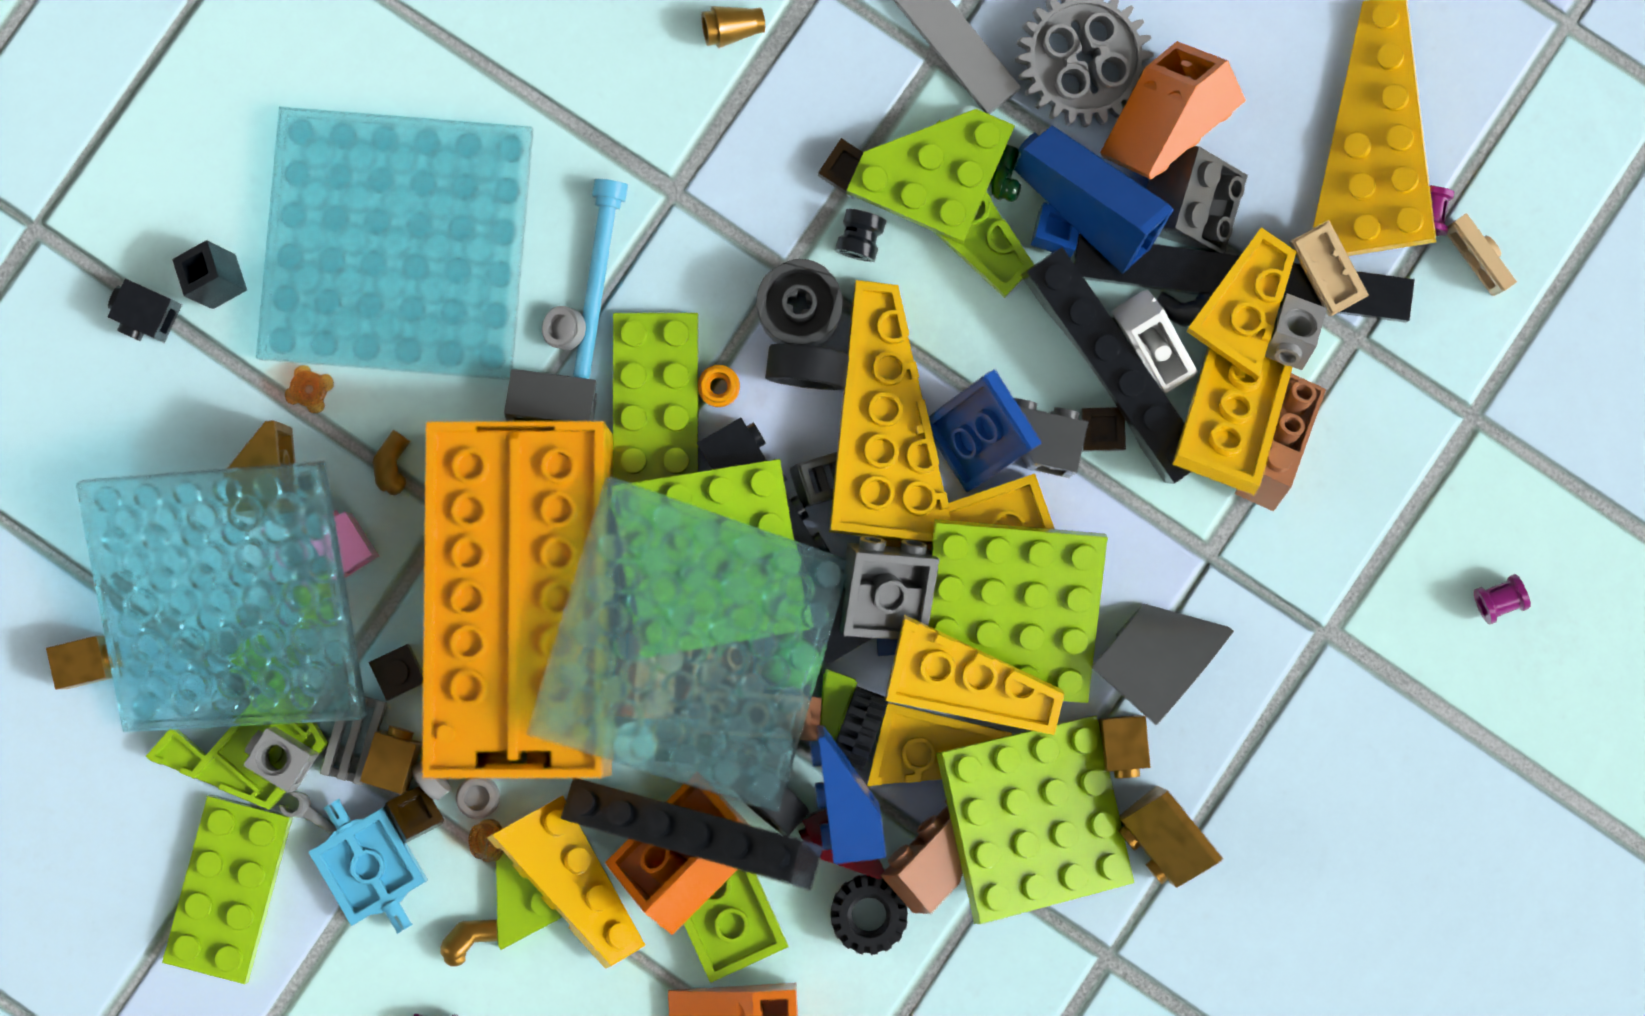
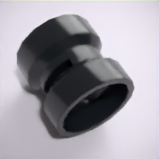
[835,209,886,262]

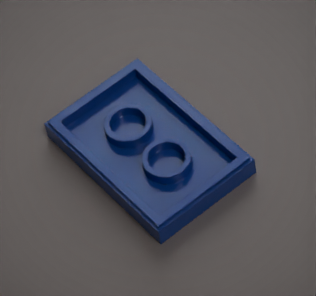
[929,369,1042,493]

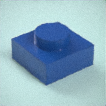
[1031,203,1079,258]

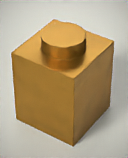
[46,636,120,690]
[1098,715,1151,779]
[359,725,423,794]

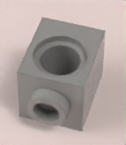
[1265,293,1327,370]
[244,727,319,793]

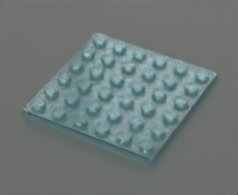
[256,106,534,380]
[75,461,368,732]
[527,477,848,812]

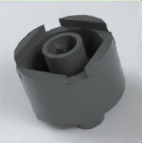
[756,259,843,347]

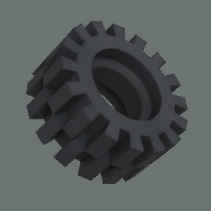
[836,686,888,771]
[830,875,908,955]

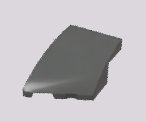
[1091,604,1234,725]

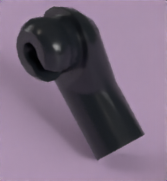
[1157,291,1212,327]

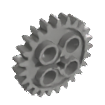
[1015,0,1154,127]

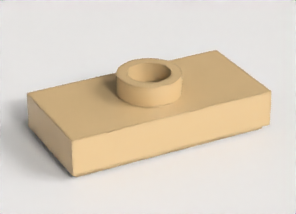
[1447,213,1517,296]
[1289,220,1369,316]

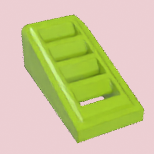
[820,669,857,742]

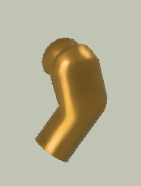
[372,429,411,495]
[440,920,498,967]

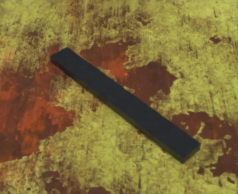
[1074,234,1415,323]

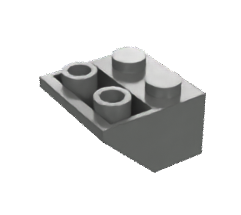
[1146,146,1248,254]
[1014,398,1088,478]

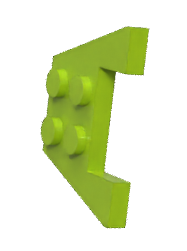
[145,630,329,810]

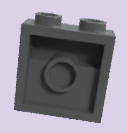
[839,536,939,640]

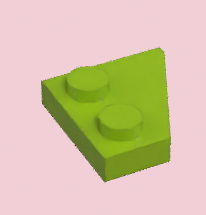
[496,852,562,950]

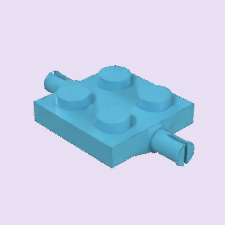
[308,799,428,934]

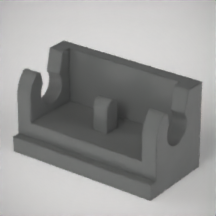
[504,369,597,421]

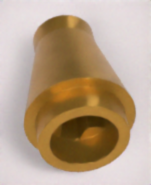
[701,6,766,48]

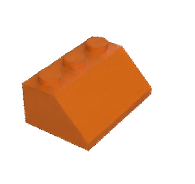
[605,771,749,935]

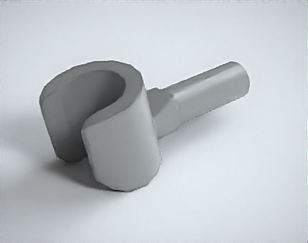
[279,792,337,835]

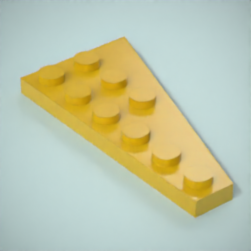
[1313,0,1437,256]
[829,280,951,545]

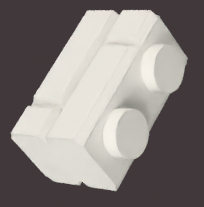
[1111,290,1198,393]

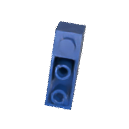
[810,725,886,864]

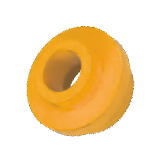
[698,365,740,408]

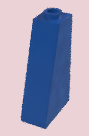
[1014,125,1174,274]

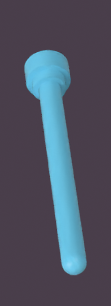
[573,179,628,379]

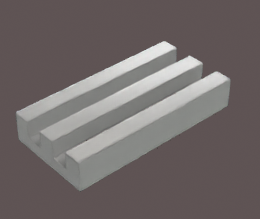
[320,691,387,785]

